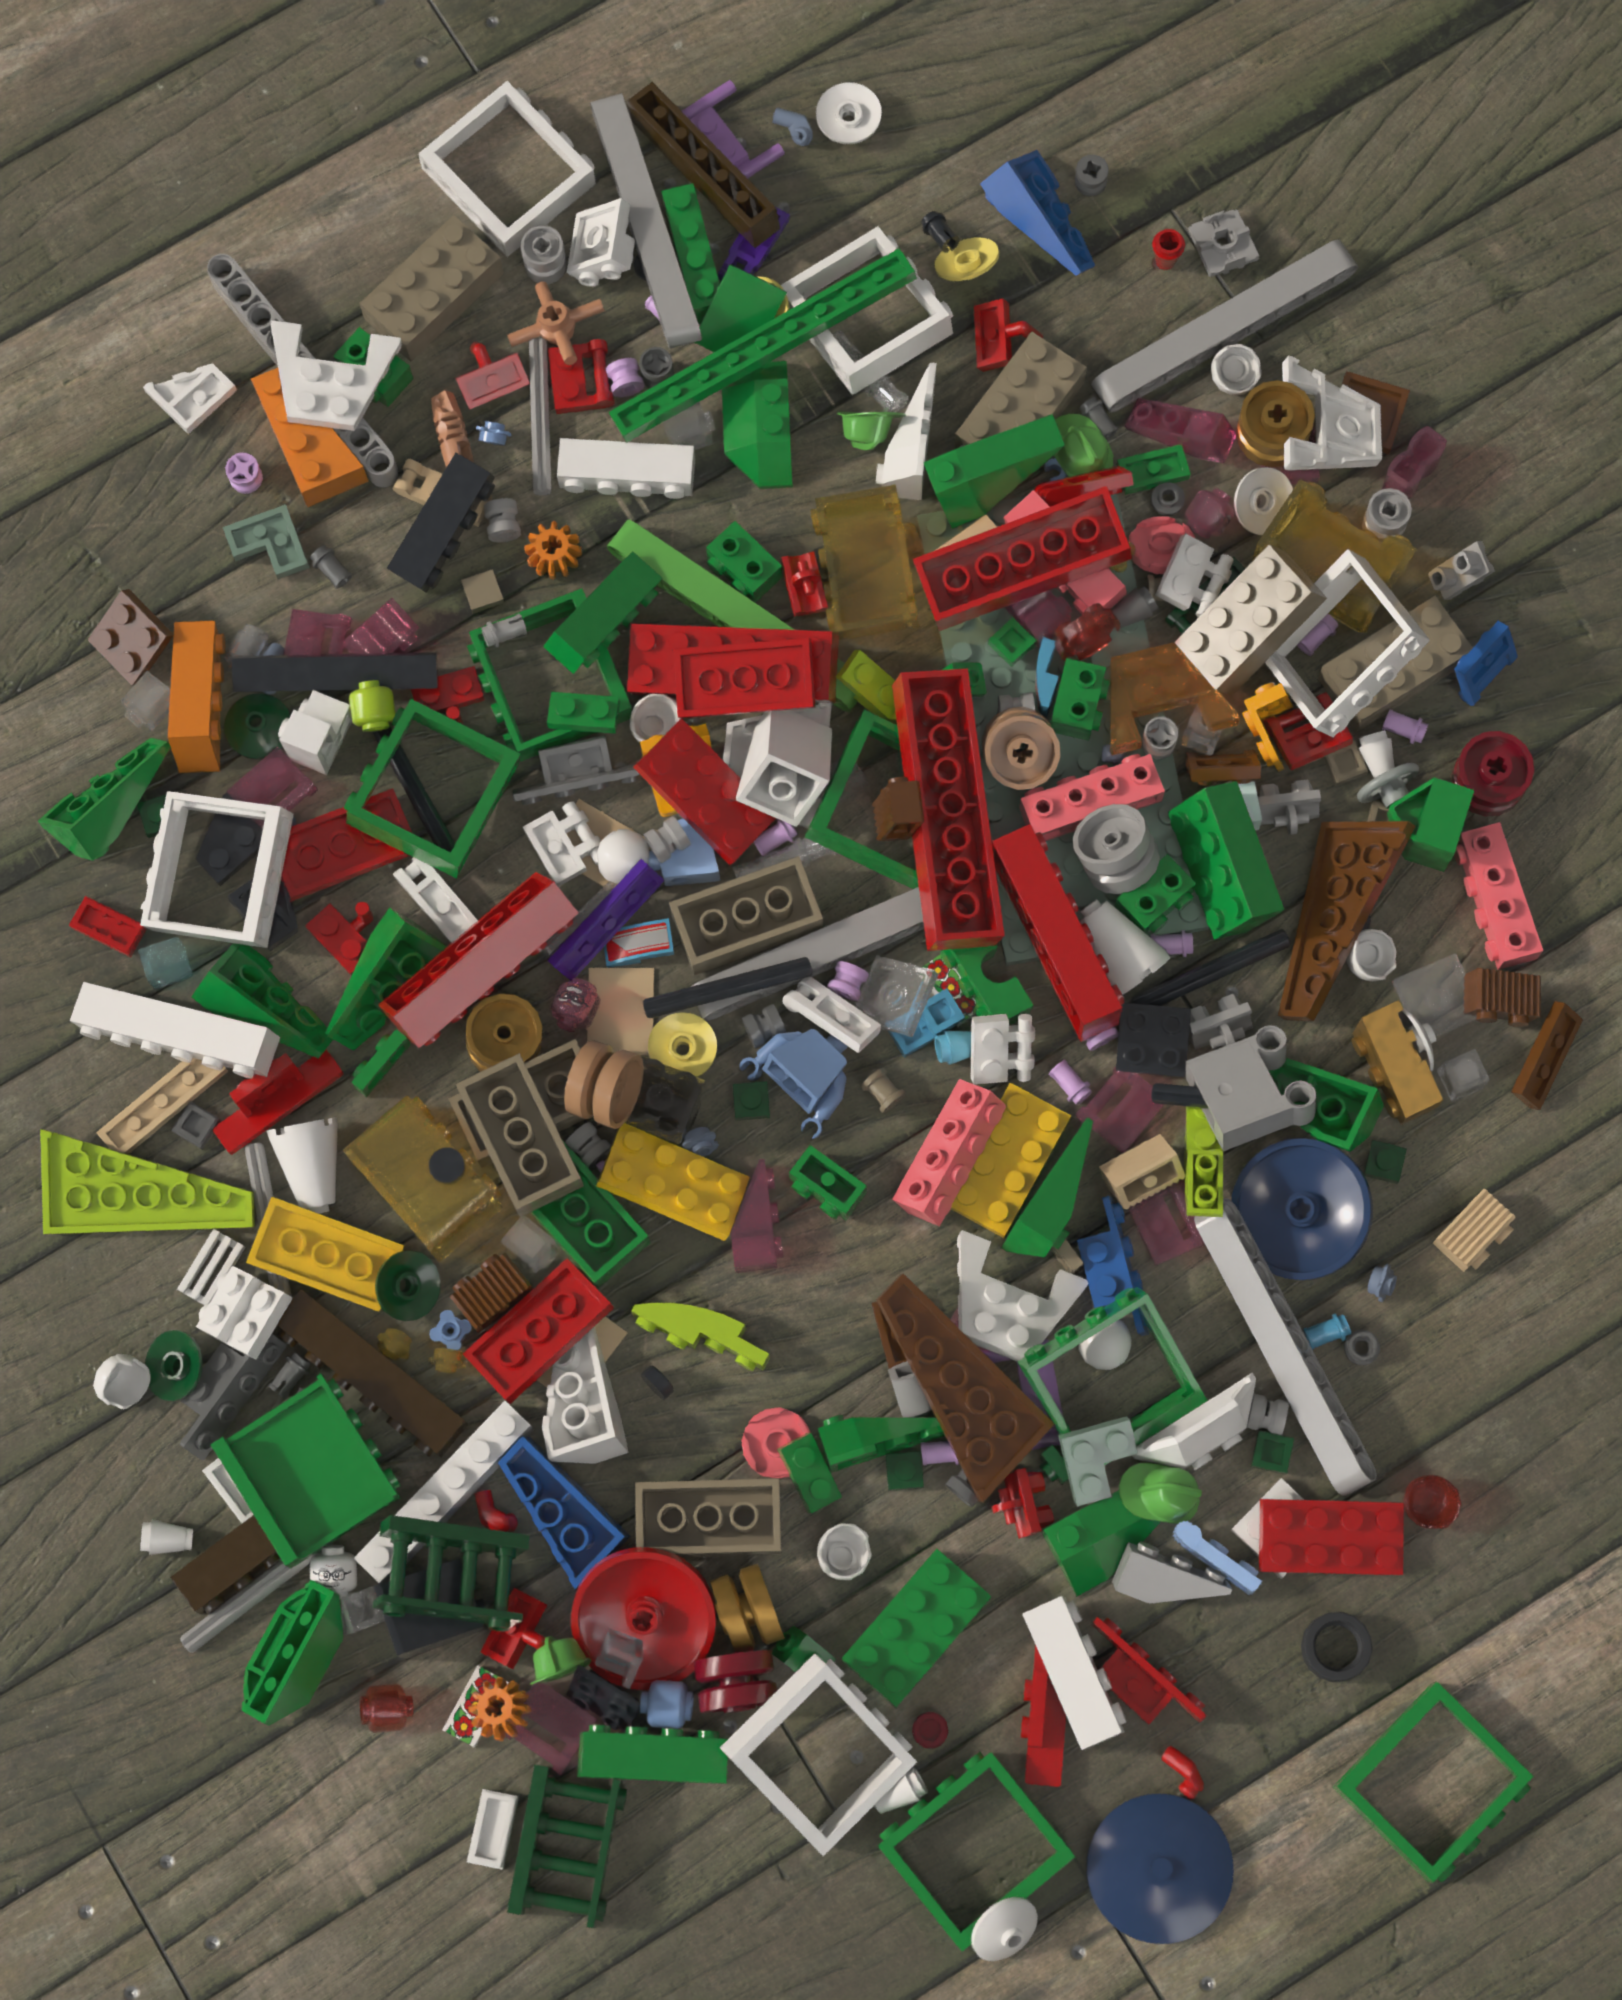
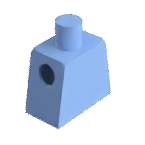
[648,819,720,886]

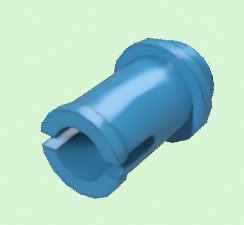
[1303,1314,1351,1350]

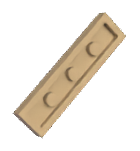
[96,1058,228,1154]

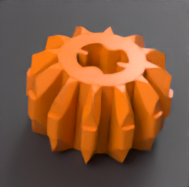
[524,520,582,580]
[468,1677,532,1741]

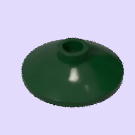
[224,694,290,759]
[375,1250,441,1321]
[145,1330,203,1401]

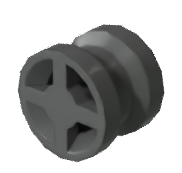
[1074,154,1109,196]

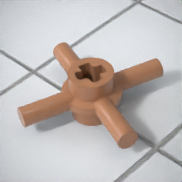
[507,281,604,365]

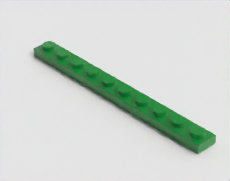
[609,248,917,443]

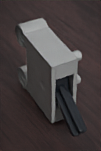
[1151,1025,1316,1151]

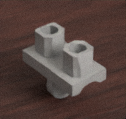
[1428,541,1495,600]
[1258,779,1321,835]
[1189,994,1253,1050]

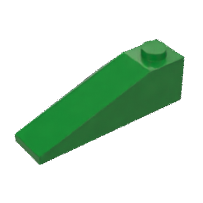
[923,414,1065,529]
[38,738,171,861]
[325,907,448,1051]
[191,943,333,1059]
[1268,1058,1384,1152]
[1001,1117,1093,1257]
[818,1415,945,1473]
[1042,1465,1167,1597]

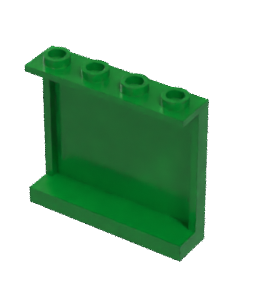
[210,1373,401,1569]

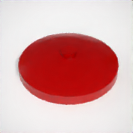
[571,1547,716,1690]

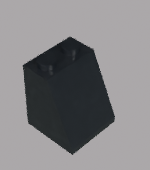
[374,1558,487,1660]

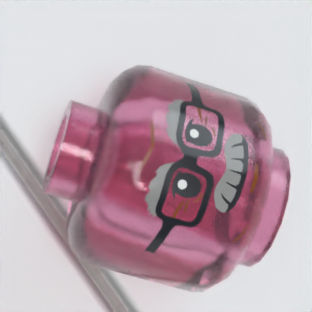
[1185,487,1235,540]
[550,978,601,1032]

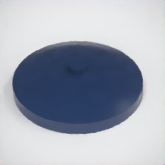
[1231,1138,1373,1280]
[1086,1794,1234,1944]

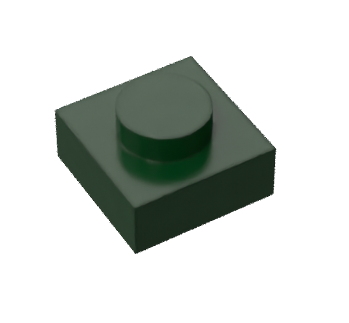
[137,794,167,838]
[733,1081,770,1121]
[1364,1140,1407,1184]
[1251,1431,1294,1475]
[1039,1445,1069,1485]
[885,1451,924,1491]

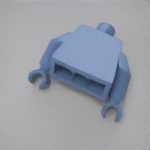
[740,1029,848,1139]

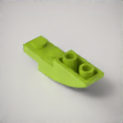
[836,650,897,725]
[1184,1106,1223,1217]
[631,1303,770,1371]

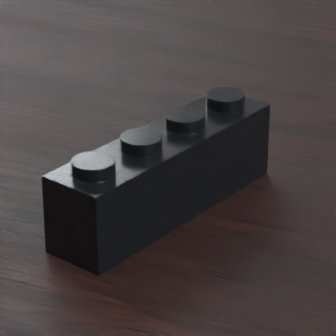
[387,452,495,593]

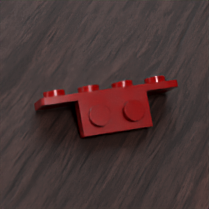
[213,1049,344,1155]
[1091,1617,1207,1725]
[1021,1644,1066,1787]

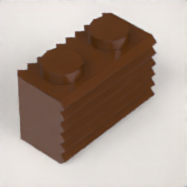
[872,777,925,841]
[1463,968,1541,1027]
[450,1253,533,1333]

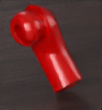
[474,1490,518,1532]
[1161,1745,1204,1799]

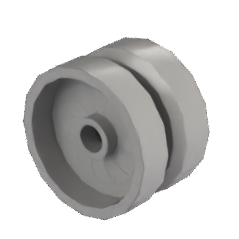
[1073,804,1160,894]

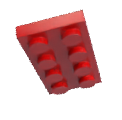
[673,638,816,719]
[633,718,776,865]
[281,788,412,902]
[463,1258,614,1405]
[1259,1499,1404,1575]

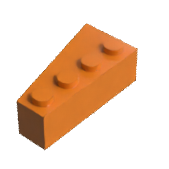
[251,367,369,508]
[168,621,225,773]

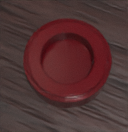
[912,1712,948,1749]

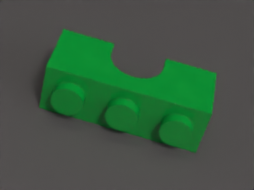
[940,944,1034,1026]

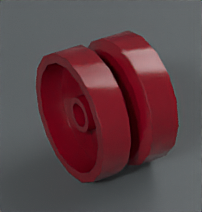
[1451,731,1534,817]
[694,1650,777,1714]

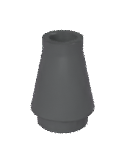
[1106,586,1159,631]

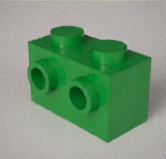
[333,327,414,407]
[706,521,783,603]
[1051,658,1110,741]
[1115,854,1196,934]
[789,1145,867,1221]

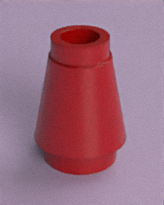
[1152,229,1185,270]

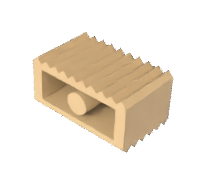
[1099,1134,1185,1210]
[1433,1189,1516,1272]

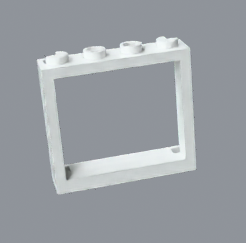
[418,81,596,257]
[781,227,953,395]
[1265,549,1430,737]
[140,791,294,948]
[720,1654,917,1856]

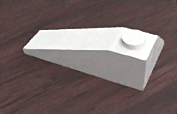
[876,363,936,500]
[542,1327,629,1464]

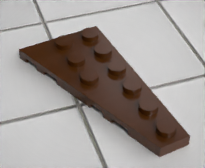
[1278,821,1416,1021]
[876,1273,1055,1502]

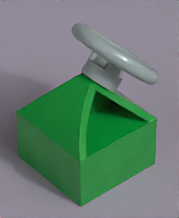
[1357,763,1474,872]

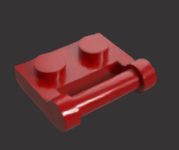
[548,339,615,414]
[1264,692,1353,771]

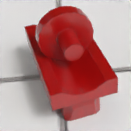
[780,552,828,616]
[992,1468,1055,1539]

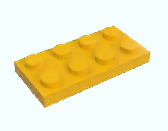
[951,1083,1071,1238]
[596,1123,750,1241]
[246,1196,404,1312]

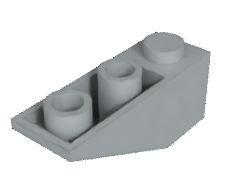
[1112,1542,1232,1604]

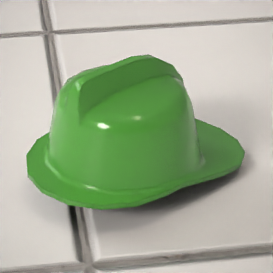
[837,411,906,450]
[1054,414,1113,477]
[1119,1463,1202,1524]
[530,1636,592,1685]

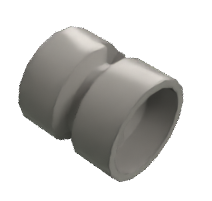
[520,225,567,284]
[1362,488,1412,546]

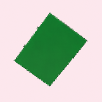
[693,264,787,352]

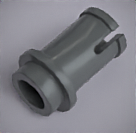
[1079,397,1119,440]
[310,545,352,589]
[268,1352,311,1399]

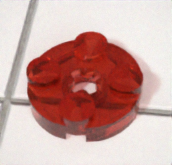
[1054,603,1121,661]

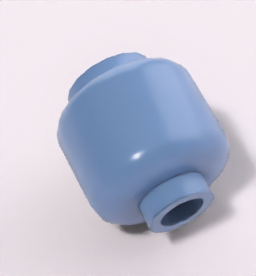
[640,1680,694,1729]

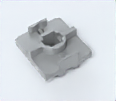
[1188,210,1259,277]

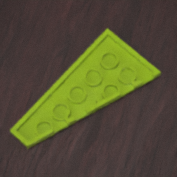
[40,1129,255,1234]

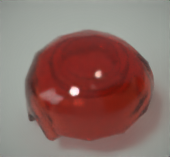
[1402,1475,1462,1529]

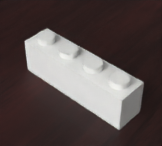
[557,438,695,499]
[1022,1596,1127,1750]

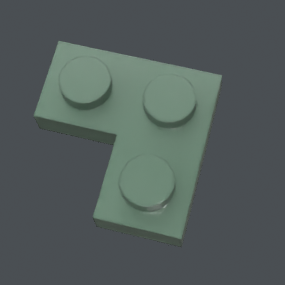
[223,504,309,579]
[1058,1416,1138,1507]

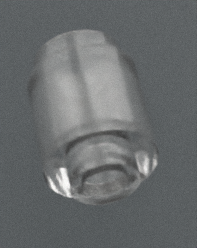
[224,624,269,672]

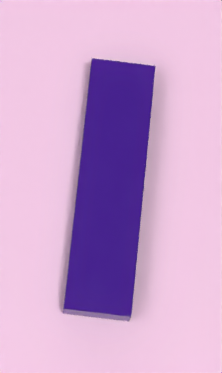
[547,859,665,982]

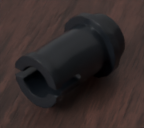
[921,211,960,253]

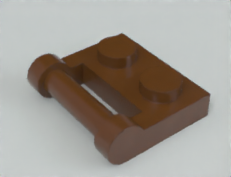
[1185,749,1261,786]

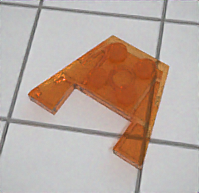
[1110,642,1240,756]

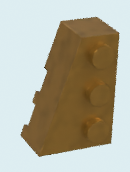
[1352,1000,1443,1125]

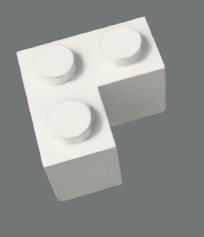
[278,690,352,775]

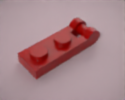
[1034,466,1133,507]

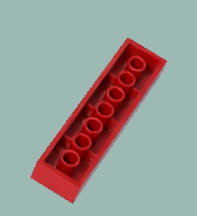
[892,668,1005,951]

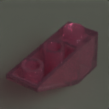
[1125,398,1236,463]
[731,1159,783,1273]

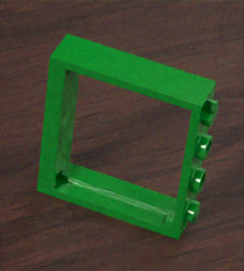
[467,588,632,762]
[344,699,521,879]
[805,709,919,889]
[1017,1287,1208,1466]
[1332,1681,1534,1883]
[878,1751,1075,1952]

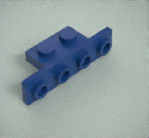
[1077,1196,1149,1336]

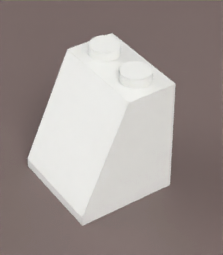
[736,710,832,827]

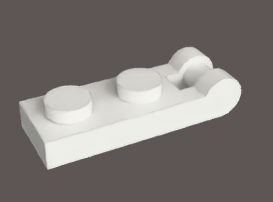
[393,857,478,943]
[783,977,881,1053]

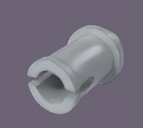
[481,613,527,648]

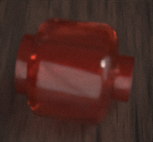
[359,1684,414,1733]

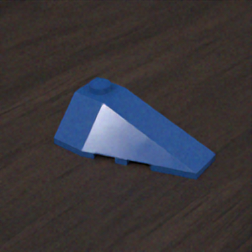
[980,150,1095,276]

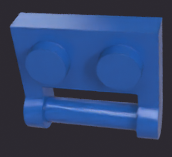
[1454,621,1518,706]

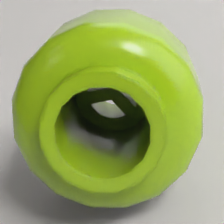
[349,680,396,732]

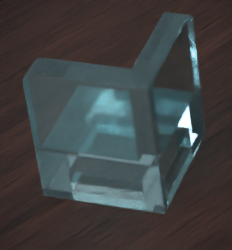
[138,937,193,990]
[595,1628,643,1689]

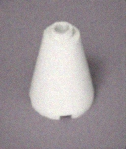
[1079,899,1170,995]
[267,1117,338,1214]

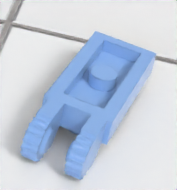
[1173,1520,1262,1595]

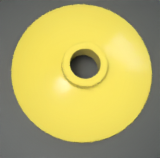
[935,237,999,281]
[648,1012,717,1081]

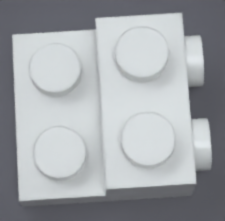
[567,198,635,287]
[196,1266,292,1360]

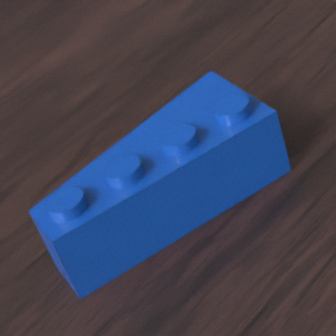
[498,1436,631,1589]

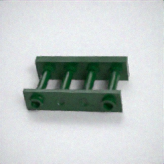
[372,1515,530,1631]
[507,1765,628,1928]

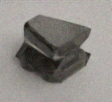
[625,1056,706,1144]

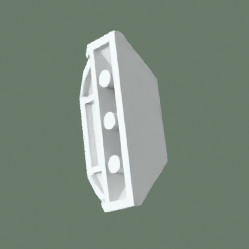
[1132,1373,1256,1470]

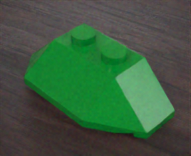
[722,361,793,489]
[241,1580,344,1726]

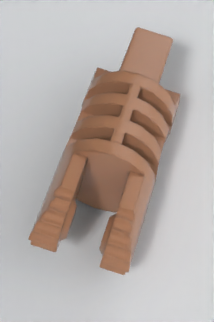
[431,390,474,468]

